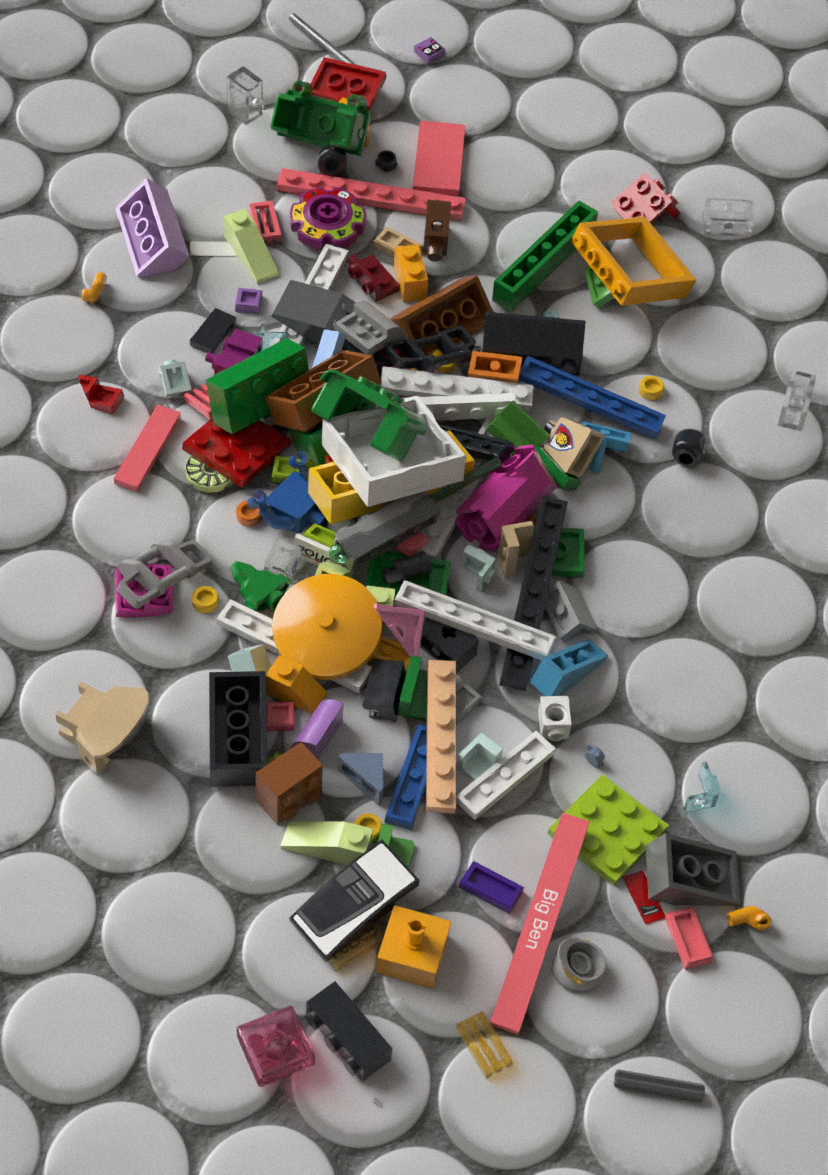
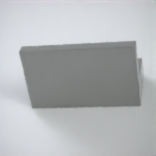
[545,581,598,641]

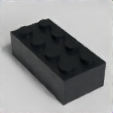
[209,671,267,787]

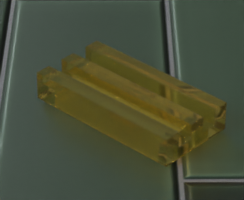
[456,1011,513,1079]

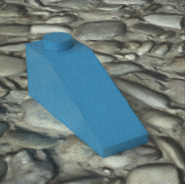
[530,639,609,696]

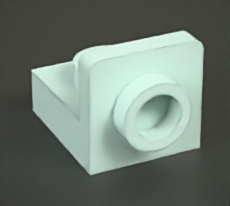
[158,359,192,397]

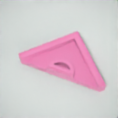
[374,604,425,658]

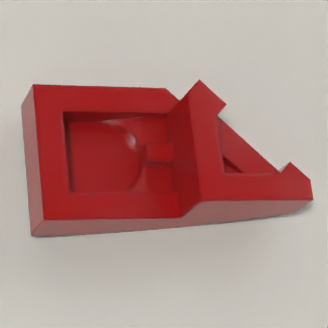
[78,374,125,414]

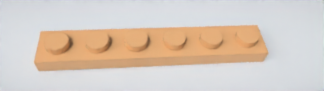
[426,660,456,814]

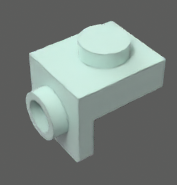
[461,544,497,591]

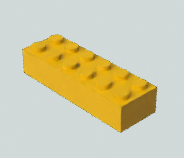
[308,431,474,524]

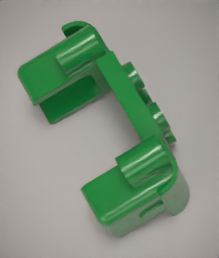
[270,81,372,157]
[312,370,427,461]

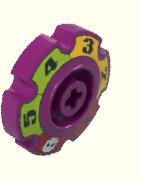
[290,187,366,250]

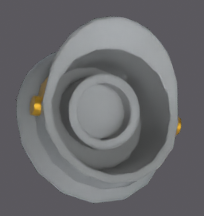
[552,938,606,991]

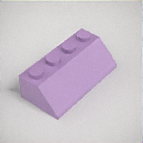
[115,178,190,278]

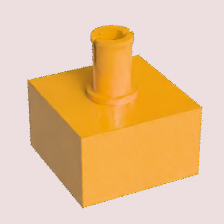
[376,905,451,989]

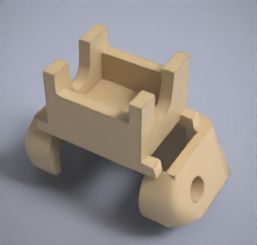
[55,682,149,773]

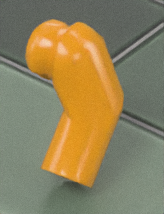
[82,272,107,304]
[726,906,772,930]

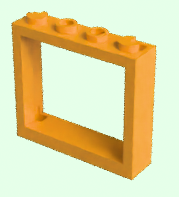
[571,217,696,306]

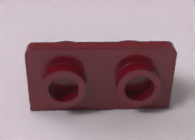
[348,254,400,302]

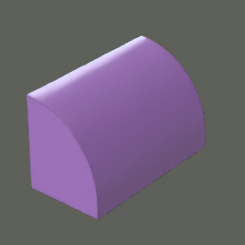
[291,700,344,759]

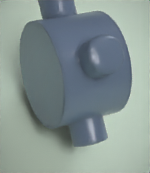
[585,745,605,767]

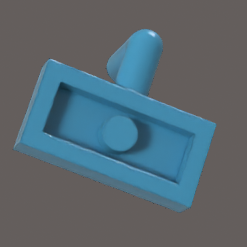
[582,421,632,472]

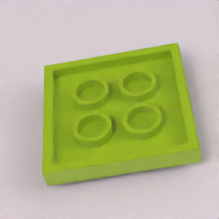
[548,774,669,886]

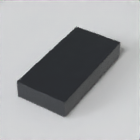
[190,308,237,353]

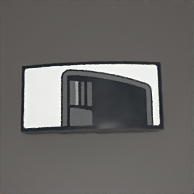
[289,840,419,963]

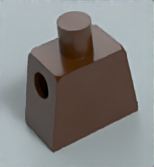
[423,199,451,262]

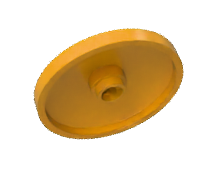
[272,574,383,680]

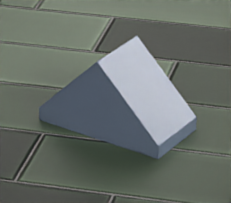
[338,753,383,806]

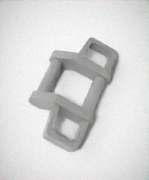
[117,540,213,609]

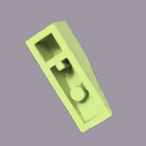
[223,208,278,284]
[281,821,373,866]

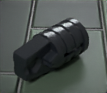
[380,551,432,584]

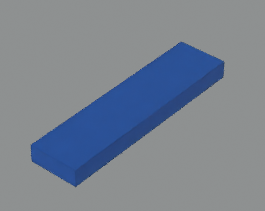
[384,724,427,830]

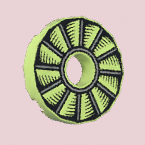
[185,456,234,493]

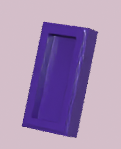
[459,861,524,914]

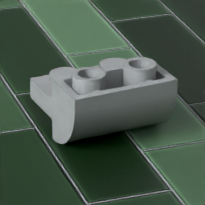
[335,301,406,355]

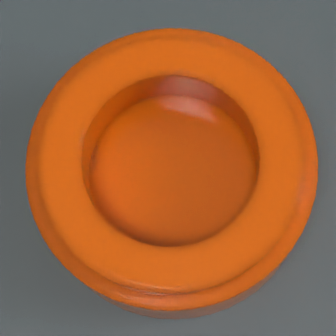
[236,500,262,527]

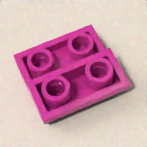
[115,563,173,618]

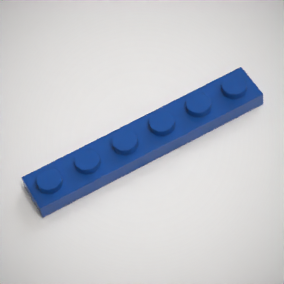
[519,356,666,439]

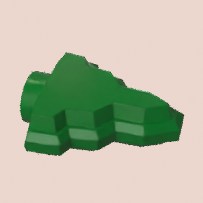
[230,561,292,613]

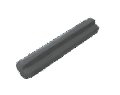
[613,1069,705,1102]

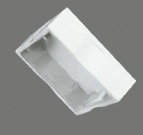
[322,395,466,507]

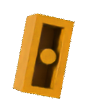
[394,244,428,302]

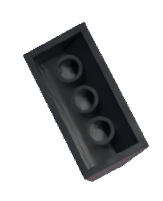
[482,312,586,376]

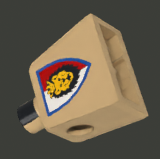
[544,417,605,477]

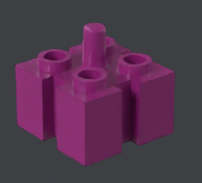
[205,329,263,375]

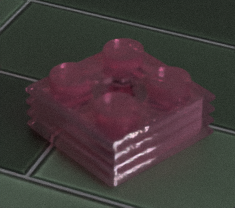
[236,1005,315,1087]

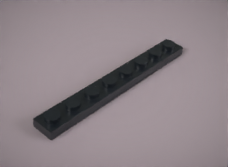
[499,496,568,692]

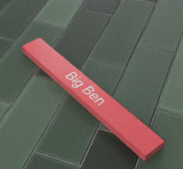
[490,813,590,1035]

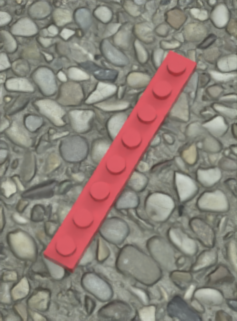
[277,168,466,221]

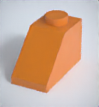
[468,351,523,383]

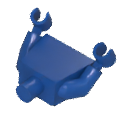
[247,451,328,533]

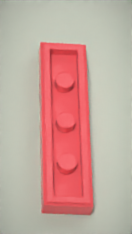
[114,404,181,492]

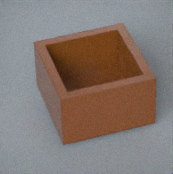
[256,742,323,825]

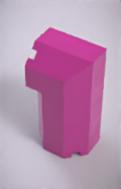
[455,445,558,551]

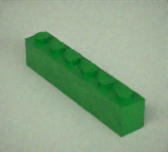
[492,200,598,312]

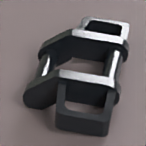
[383,326,476,371]

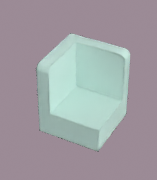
[228,644,271,675]
[458,732,503,781]

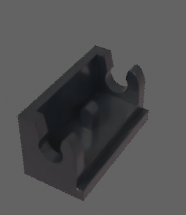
[362,659,407,722]

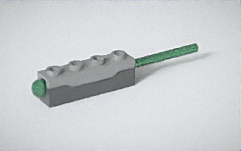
[329,457,501,572]

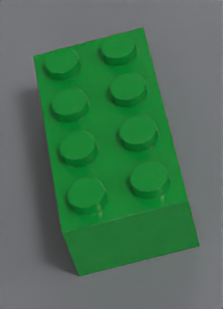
[205,338,309,434]

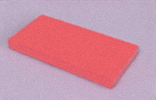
[412,121,465,196]

